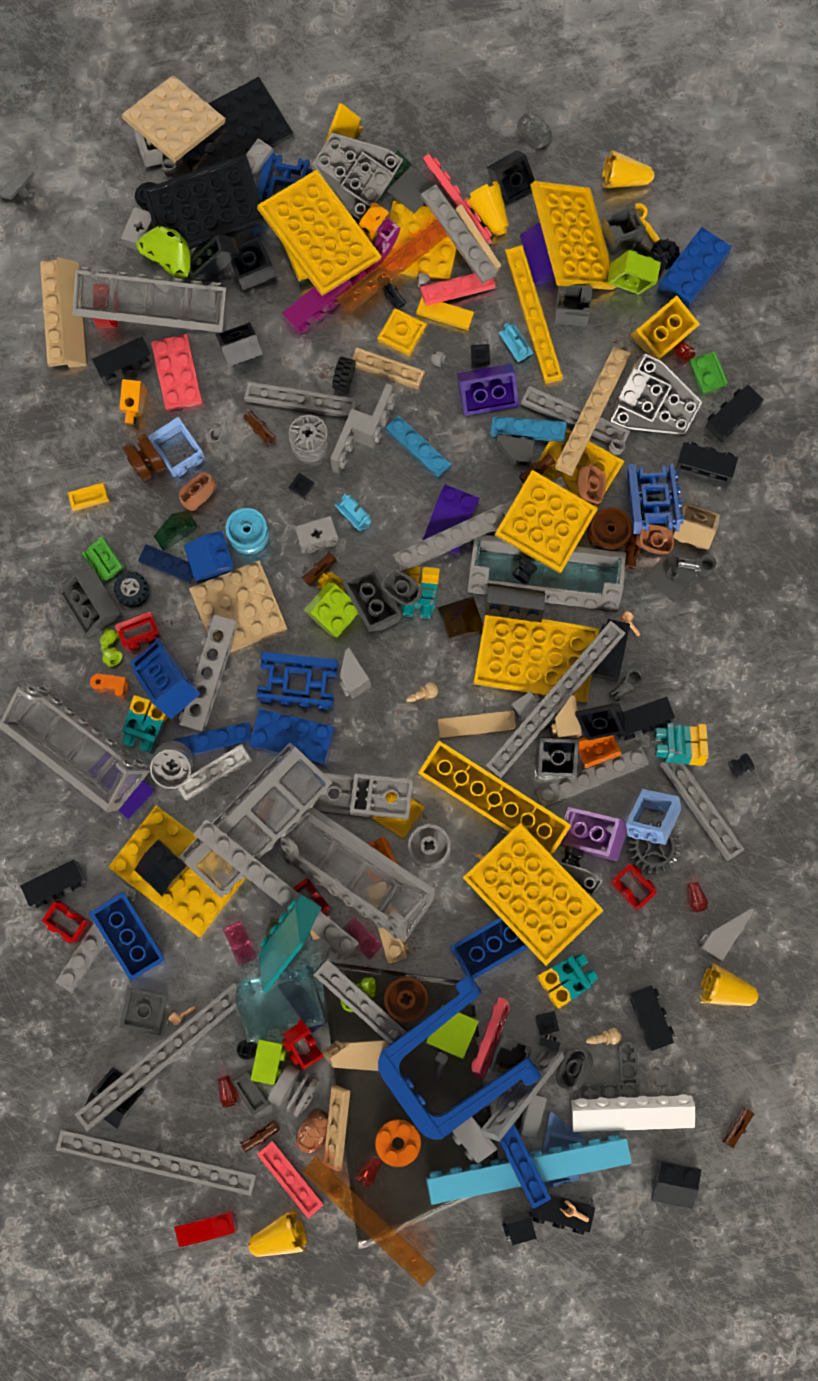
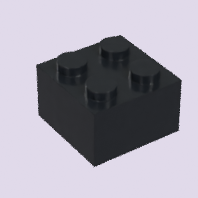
[231,235,277,290]

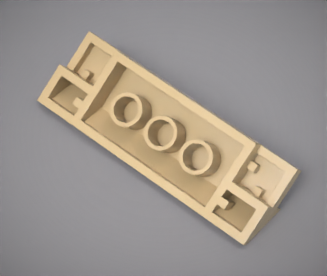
[40,257,87,367]

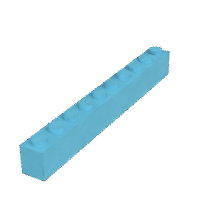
[425,1134,632,1205]

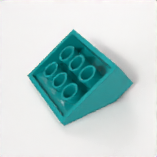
[259,895,322,992]

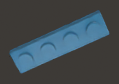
[385,415,451,479]
[490,416,567,442]

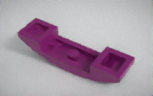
[349,218,400,287]

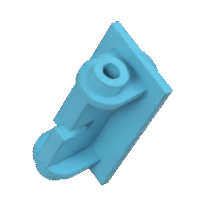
[498,323,533,362]
[334,493,372,531]

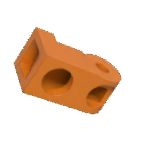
[90,674,129,699]

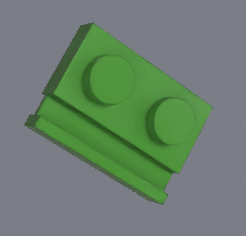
[689,351,728,395]
[81,537,125,584]

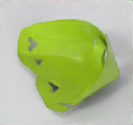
[136,226,190,278]

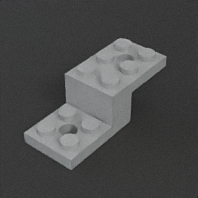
[330,383,396,473]
[313,773,413,820]

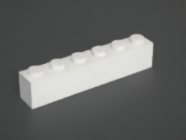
[571,1094,695,1132]

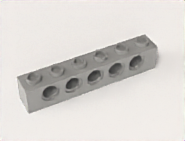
[179,614,239,732]

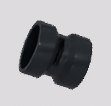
[512,558,538,584]
[728,753,755,779]
[561,846,584,867]
[236,1039,257,1060]

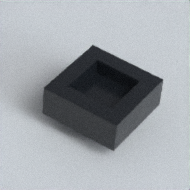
[471,344,490,365]
[288,473,315,499]
[535,1011,560,1035]
[538,1035,561,1051]

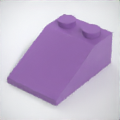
[559,807,627,862]

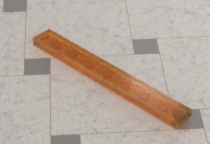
[337,220,448,314]
[302,1156,437,1287]

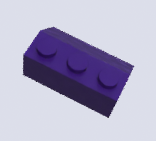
[520,222,555,285]
[457,363,519,416]

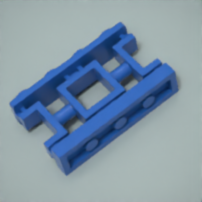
[257,151,313,225]
[627,463,684,534]
[256,652,339,711]

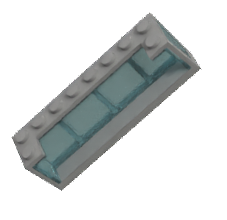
[468,535,626,612]

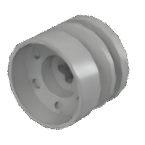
[288,414,330,462]
[150,741,193,789]
[268,1063,319,1117]

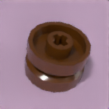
[122,434,166,482]
[588,507,632,552]
[384,977,429,1022]

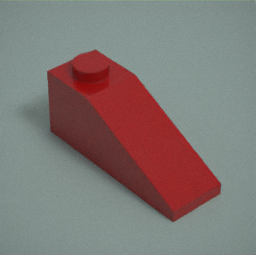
[174,1210,238,1247]

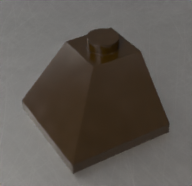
[437,596,483,643]

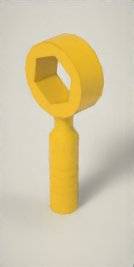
[633,203,660,243]

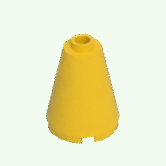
[602,150,654,188]
[466,181,509,236]
[700,964,759,1006]
[248,1210,307,1257]

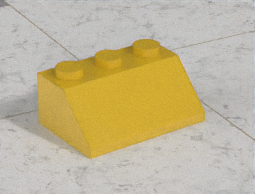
[324,103,363,145]
[630,296,700,359]

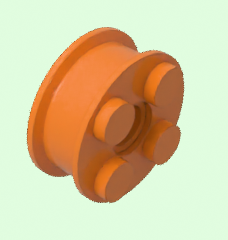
[375,1119,421,1167]

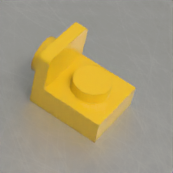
[317,572,346,592]

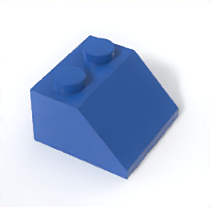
[184,531,233,581]

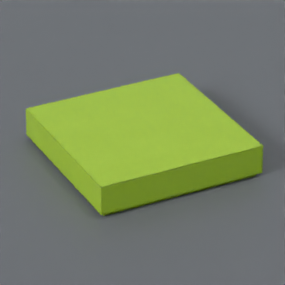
[426,1005,479,1059]

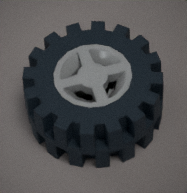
[113,571,149,607]

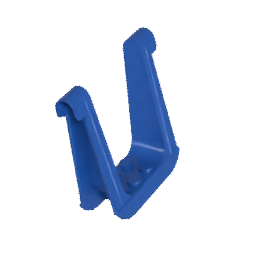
[378,974,542,1140]

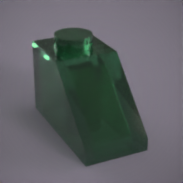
[153,510,197,551]

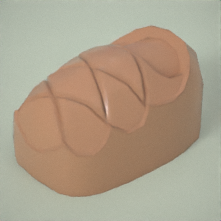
[578,464,606,505]
[179,472,217,511]
[636,524,674,555]
[296,1109,328,1153]

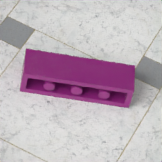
[282,280,353,336]

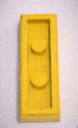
[416,297,474,331]

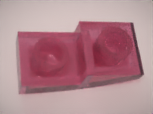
[342,917,383,960]
[222,920,257,966]

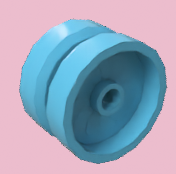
[225,508,270,555]

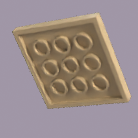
[122,75,225,163]
[189,560,288,657]

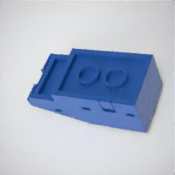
[129,638,200,719]

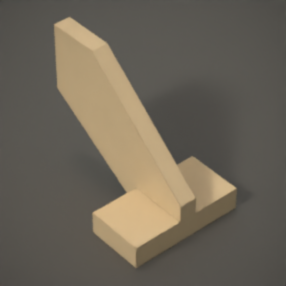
[321,1040,389,1071]

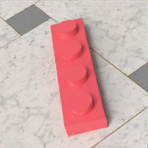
[420,273,495,306]
[471,997,511,1080]
[257,1141,324,1218]

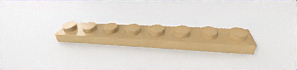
[555,346,631,476]

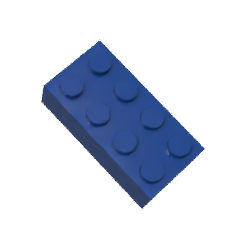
[657,227,732,309]
[249,708,335,767]
[89,891,165,981]
[450,918,528,979]

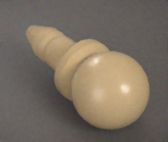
[406,683,439,702]
[586,1028,622,1045]

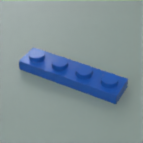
[173,722,252,755]
[499,1124,551,1209]

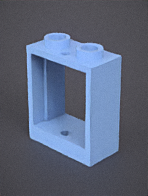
[147,417,205,478]
[626,789,682,845]

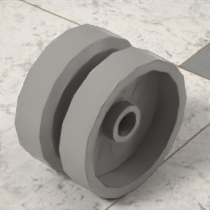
[408,824,451,870]

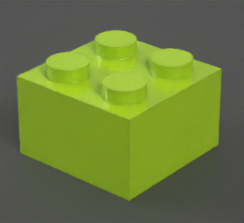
[607,250,661,295]
[304,582,358,638]
[251,1039,288,1085]

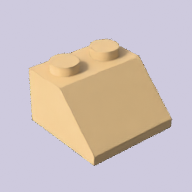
[673,502,720,550]
[550,695,582,739]

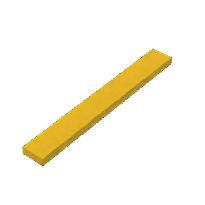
[505,245,563,384]

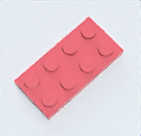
[151,334,203,412]

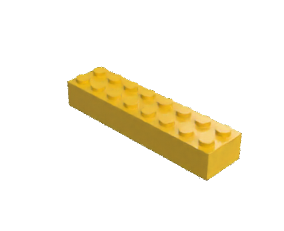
[418,741,571,856]

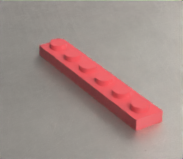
[423,154,492,246]

